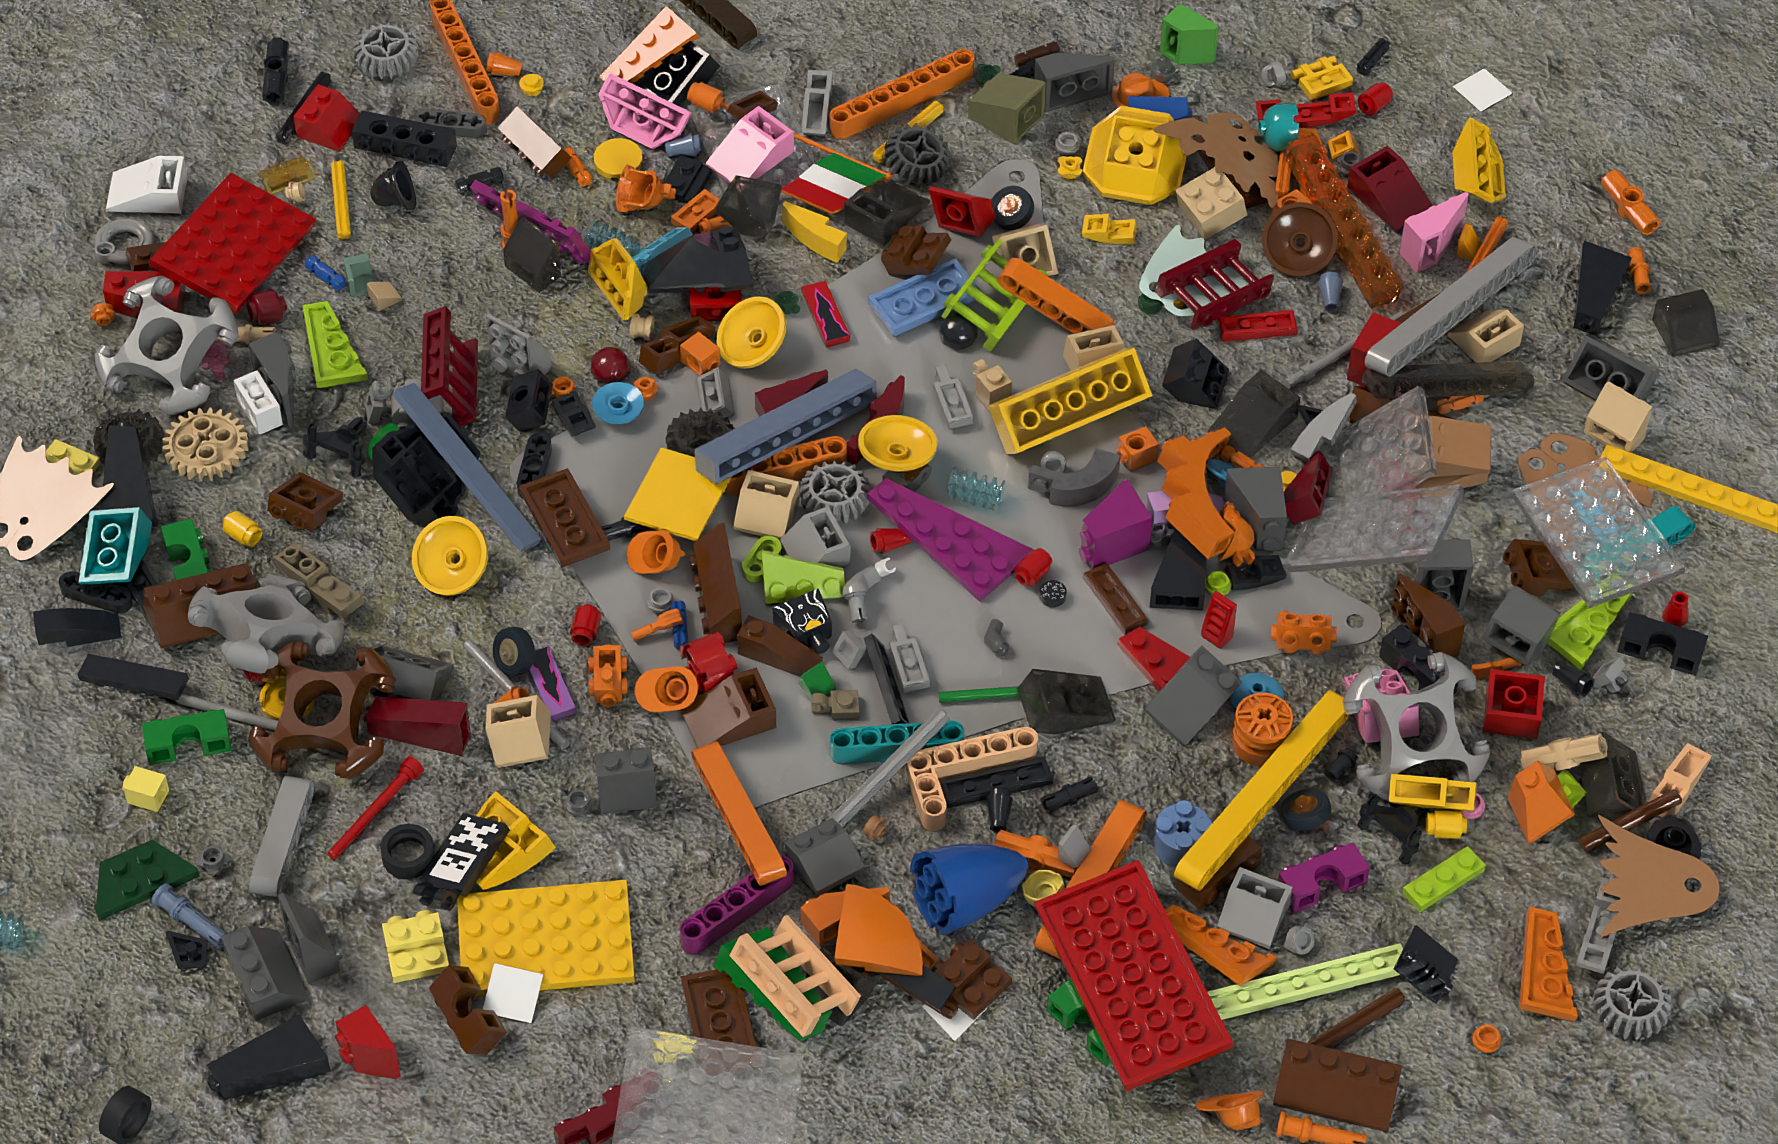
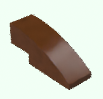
[639,315,716,374]

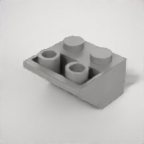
[780,507,850,568]
[1217,867,1293,949]

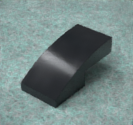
[552,390,596,437]
[1224,555,1287,591]

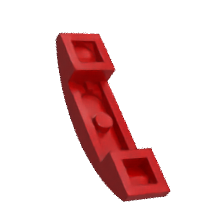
[1256,92,1356,128]

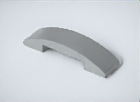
[1576,878,1621,974]

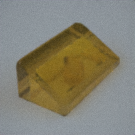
[257,156,314,194]

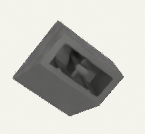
[1482,585,1561,666]

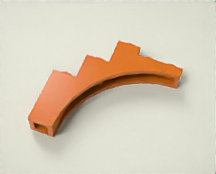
[1157,427,1235,559]

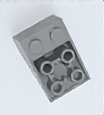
[486,314,552,377]

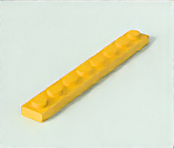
[1597,444,1778,533]

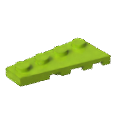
[302,301,368,388]
[1547,573,1634,670]

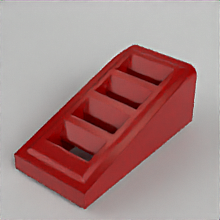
[1201,591,1237,648]

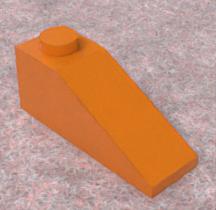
[800,887,890,946]

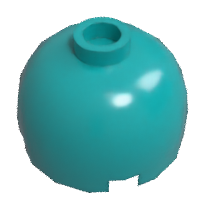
[1258,103,1299,152]

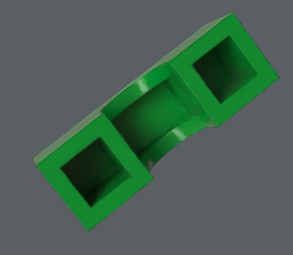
[161,518,213,580]
[142,709,232,765]
[1047,979,1112,1067]

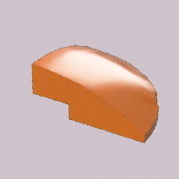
[835,884,923,976]

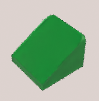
[798,662,836,700]

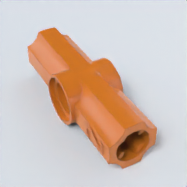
[1601,169,1661,236]
[994,830,1078,878]

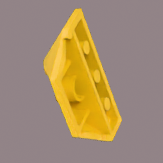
[1452,117,1506,203]
[588,238,647,320]

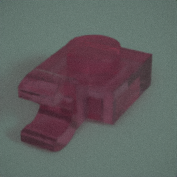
[201,340,229,381]

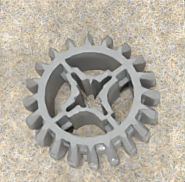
[353,22,418,80]
[799,460,871,524]
[1593,965,1672,1041]

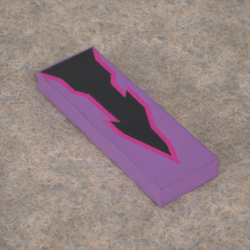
[528,646,576,721]

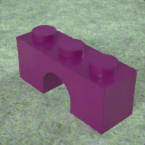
[1278,842,1370,913]

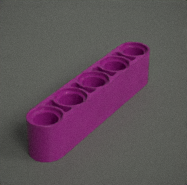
[680,856,794,955]

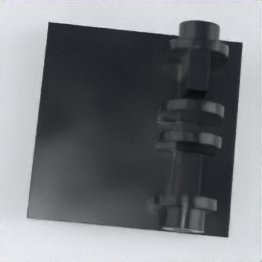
[1393,925,1458,1004]

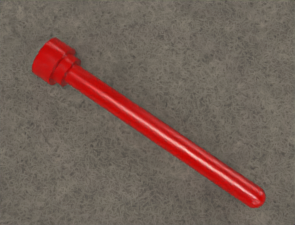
[328,756,424,859]

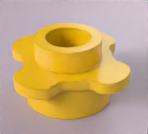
[1058,156,1082,179]

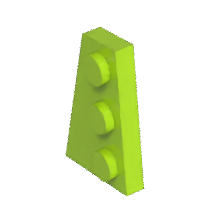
[761,550,845,604]

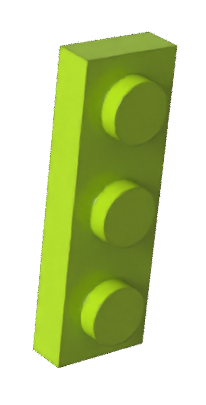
[1402,846,1486,913]

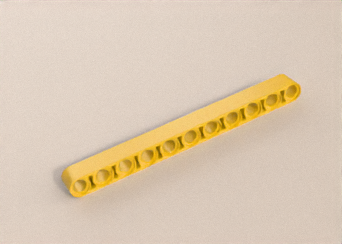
[1174,690,1351,891]

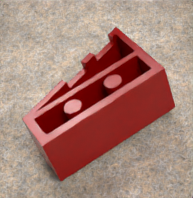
[103,271,186,318]

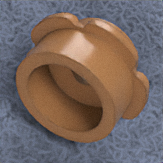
[863,815,888,841]

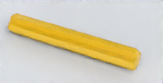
[872,101,944,164]
[331,160,351,240]

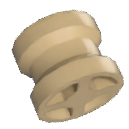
[629,313,655,341]

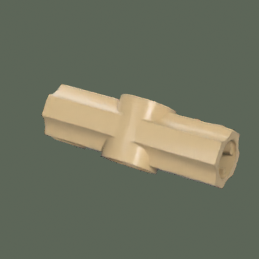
[1521,733,1608,770]

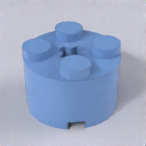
[1154,800,1212,867]

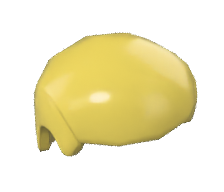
[1022,870,1065,908]

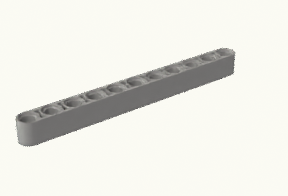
[1365,237,1537,377]

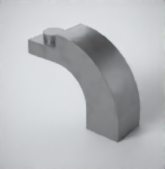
[1028,448,1121,506]

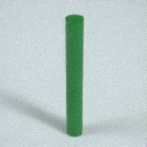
[938,686,1021,703]

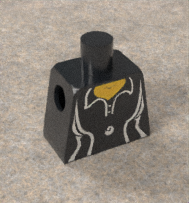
[772,588,832,654]

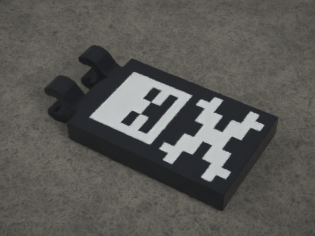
[413,813,510,911]

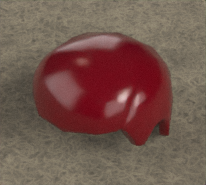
[590,346,631,384]

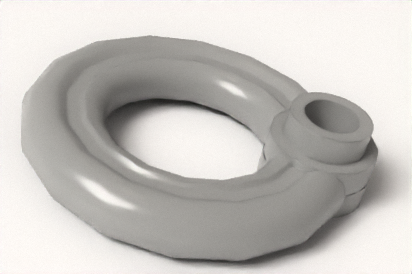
[94,218,155,264]

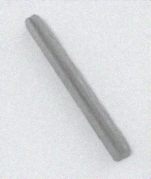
[826,708,950,828]

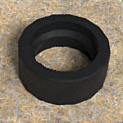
[380,823,435,879]
[99,1085,152,1144]

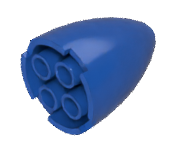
[910,843,1029,935]

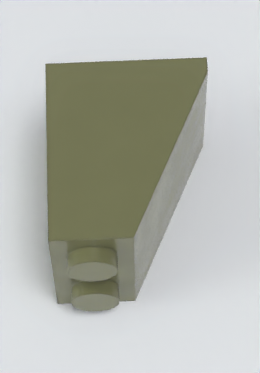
[967,73,1046,144]

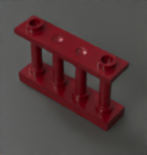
[1155,239,1274,331]
[421,306,478,426]

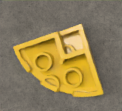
[476,791,556,890]

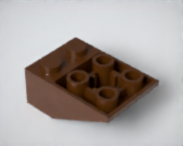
[1391,573,1465,657]
[680,667,777,748]

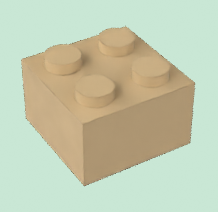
[1175,167,1247,240]

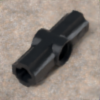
[262,37,289,105]

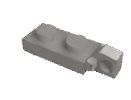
[933,365,974,429]
[889,623,930,693]

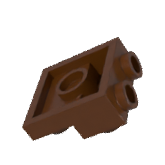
[881,225,951,275]
[267,472,343,532]
[1503,539,1575,596]
[931,939,1012,1020]

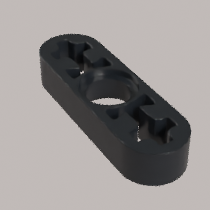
[516,433,552,498]
[59,571,133,614]

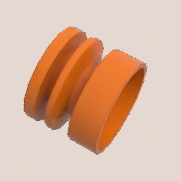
[1232,693,1293,767]

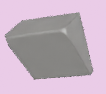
[1058,825,1090,868]

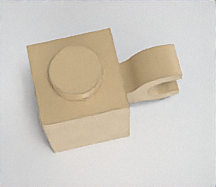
[973,359,1012,412]

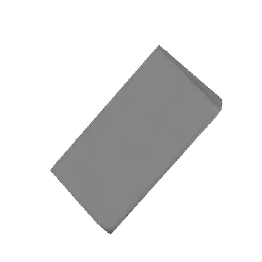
[697,367,735,419]

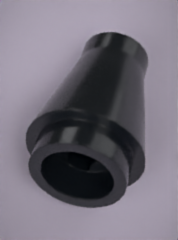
[1552,662,1595,697]
[985,788,1013,832]

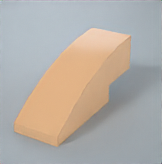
[1649,743,1712,817]

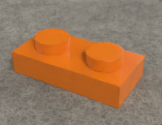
[671,189,723,233]

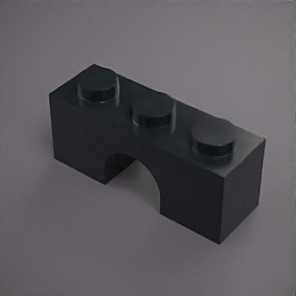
[1617,612,1708,676]
[1379,624,1458,695]

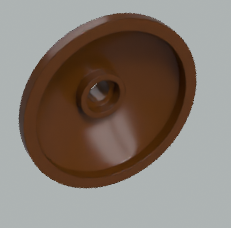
[1262,202,1338,277]

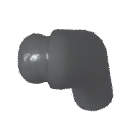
[984,619,1009,656]

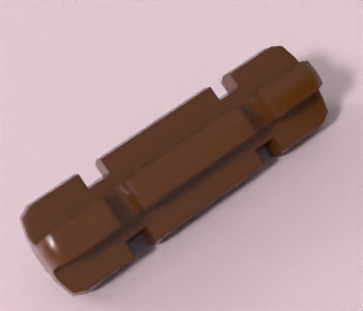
[1014,41,1060,68]

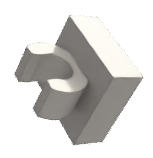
[832,630,868,669]
[1593,657,1628,693]

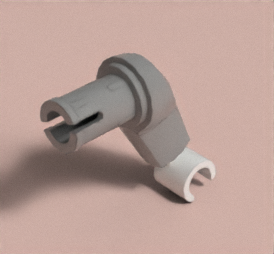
[843,558,896,623]

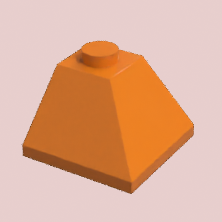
[1507,760,1575,844]

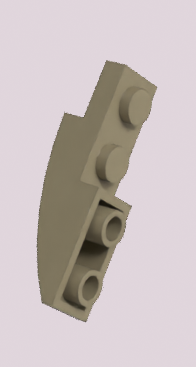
[274,543,364,618]

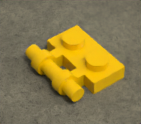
[1290,56,1354,101]

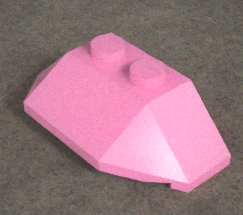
[598,73,692,149]

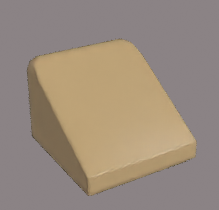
[366,282,402,311]

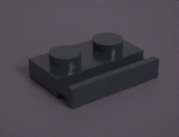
[663,155,713,202]

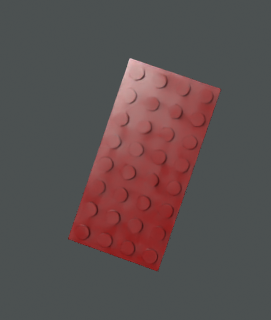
[1034,860,1234,1092]

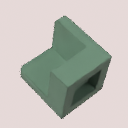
[343,253,374,297]

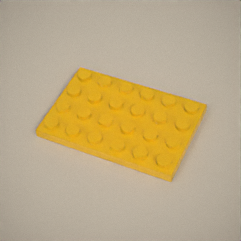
[457,880,635,996]

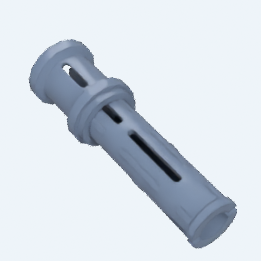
[152,883,228,948]

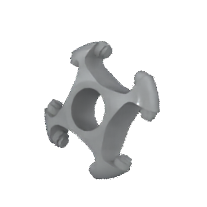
[94,276,239,415]
[188,574,345,673]
[1342,652,1491,801]

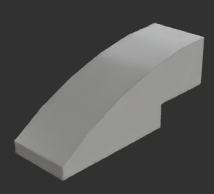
[801,70,833,136]
[1291,393,1357,462]

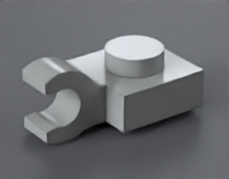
[365,381,393,424]

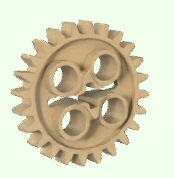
[162,408,248,481]

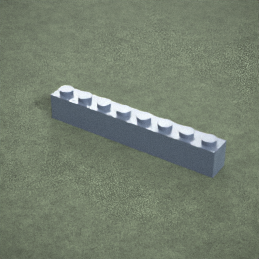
[695,369,877,484]

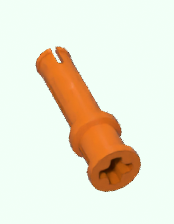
[500,190,525,255]
[1276,1111,1367,1144]

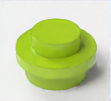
[1205,571,1231,596]

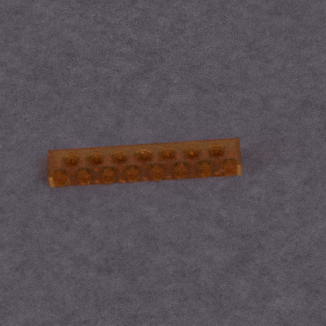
[1284,135,1403,309]

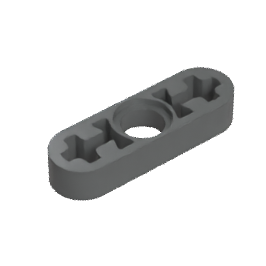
[415,109,486,138]

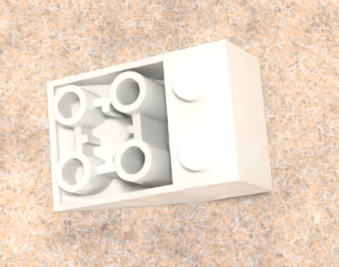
[106,156,188,214]

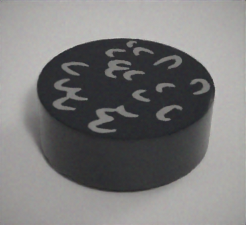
[1040,580,1067,607]

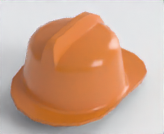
[1112,73,1170,108]
[626,530,685,574]
[635,666,698,712]
[1195,1091,1264,1130]

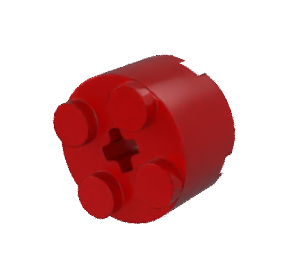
[680,632,737,694]

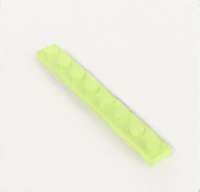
[1207,943,1403,1020]

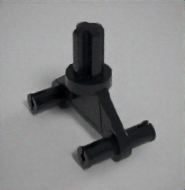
[303,417,367,477]
[1357,793,1430,864]

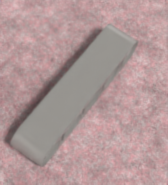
[249,776,314,897]

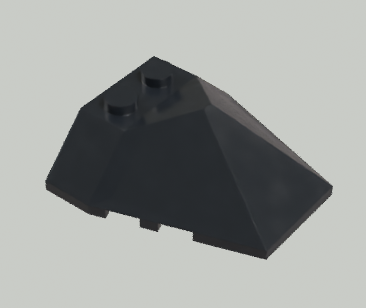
[640,226,753,293]
[372,413,481,526]

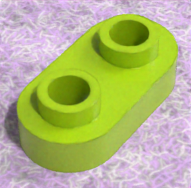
[742,536,782,582]

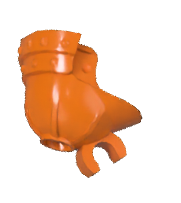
[616,164,676,212]
[1218,501,1255,567]

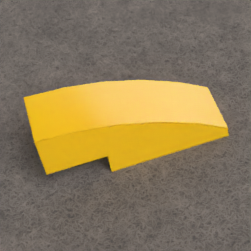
[782,201,847,263]
[1389,774,1477,813]

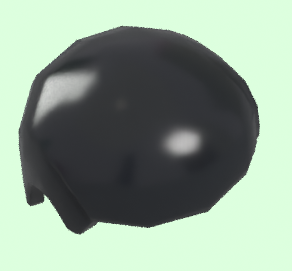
[939,312,978,349]

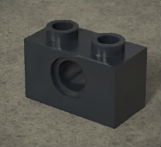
[505,369,553,432]

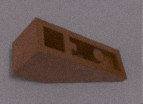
[737,615,823,677]

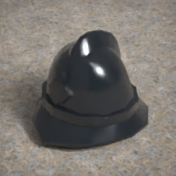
[370,161,417,210]
[1648,814,1702,859]

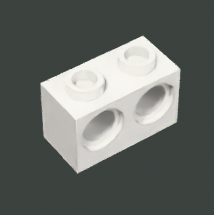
[234,370,283,435]

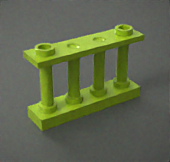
[941,239,1048,352]

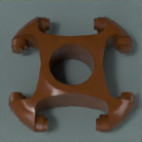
[248,641,396,779]

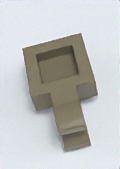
[811,690,860,719]

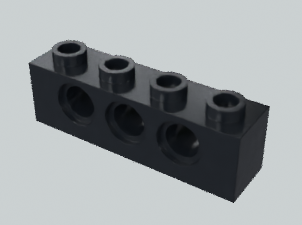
[352,110,457,167]

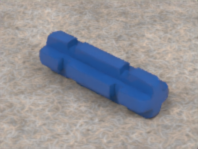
[305,255,346,291]
[671,601,688,650]

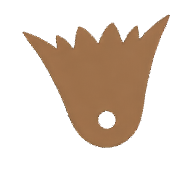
[1598,815,1720,937]

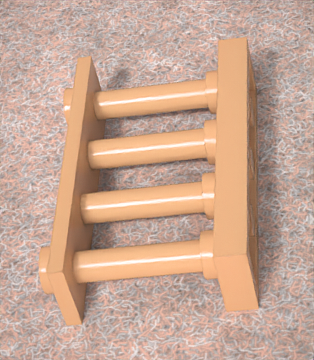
[729,915,861,1037]

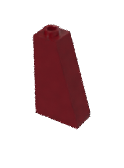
[364,697,471,756]

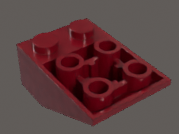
[1347,145,1433,232]

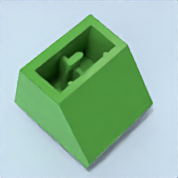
[1160,3,1219,65]

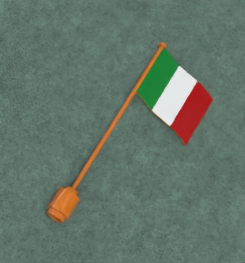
[687,82,892,214]

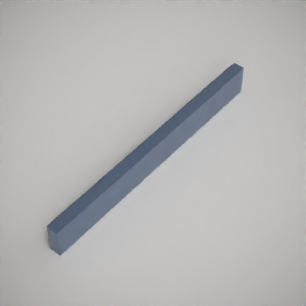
[393,383,542,552]

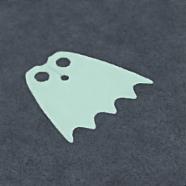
[1139,225,1251,316]

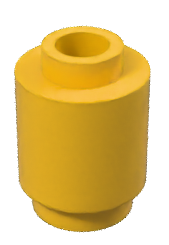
[222,511,263,547]
[1426,810,1467,839]

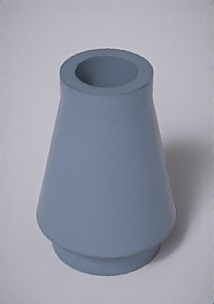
[665,133,703,157]
[1318,272,1343,311]

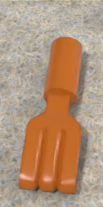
[630,608,683,642]
[1471,657,1522,680]

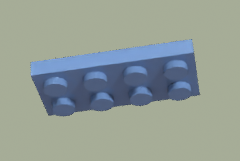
[868,258,981,337]

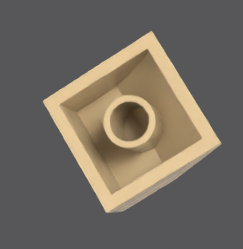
[992,224,1058,276]

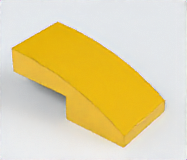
[1082,214,1137,245]

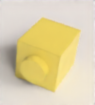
[122,766,169,812]

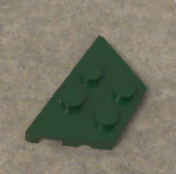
[96,840,200,921]

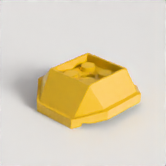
[1083,106,1188,205]

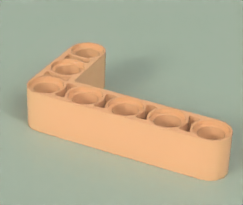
[907,727,1038,831]

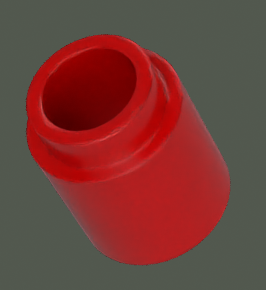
[1357,82,1393,116]
[1014,548,1053,587]
[570,604,602,646]

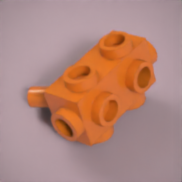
[1271,610,1337,654]
[588,644,628,707]

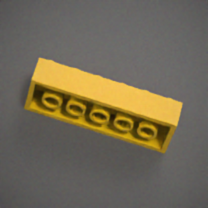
[988,347,1153,454]

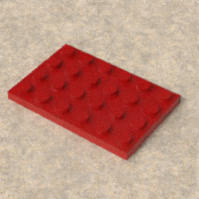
[149,173,316,314]

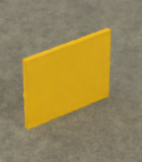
[624,447,732,541]

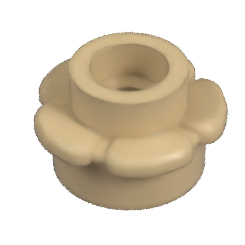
[285,181,306,205]

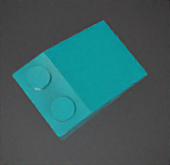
[79,508,152,585]

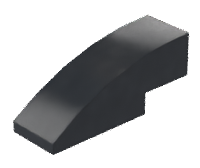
[33,608,122,647]

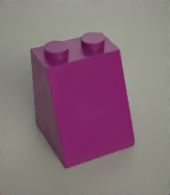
[1079,479,1152,569]

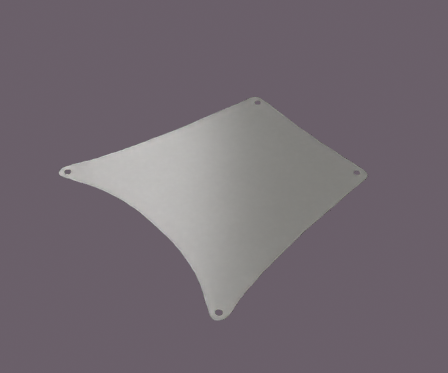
[510,159,1381,808]

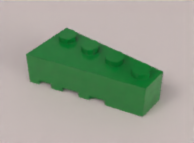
[713,927,832,1042]

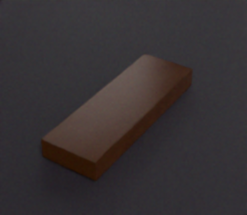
[1083,563,1148,635]

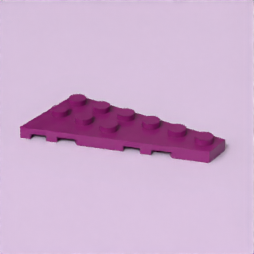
[469,180,591,265]
[866,478,1034,601]

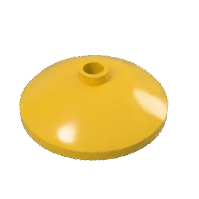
[717,297,787,369]
[858,415,937,472]
[412,516,488,596]

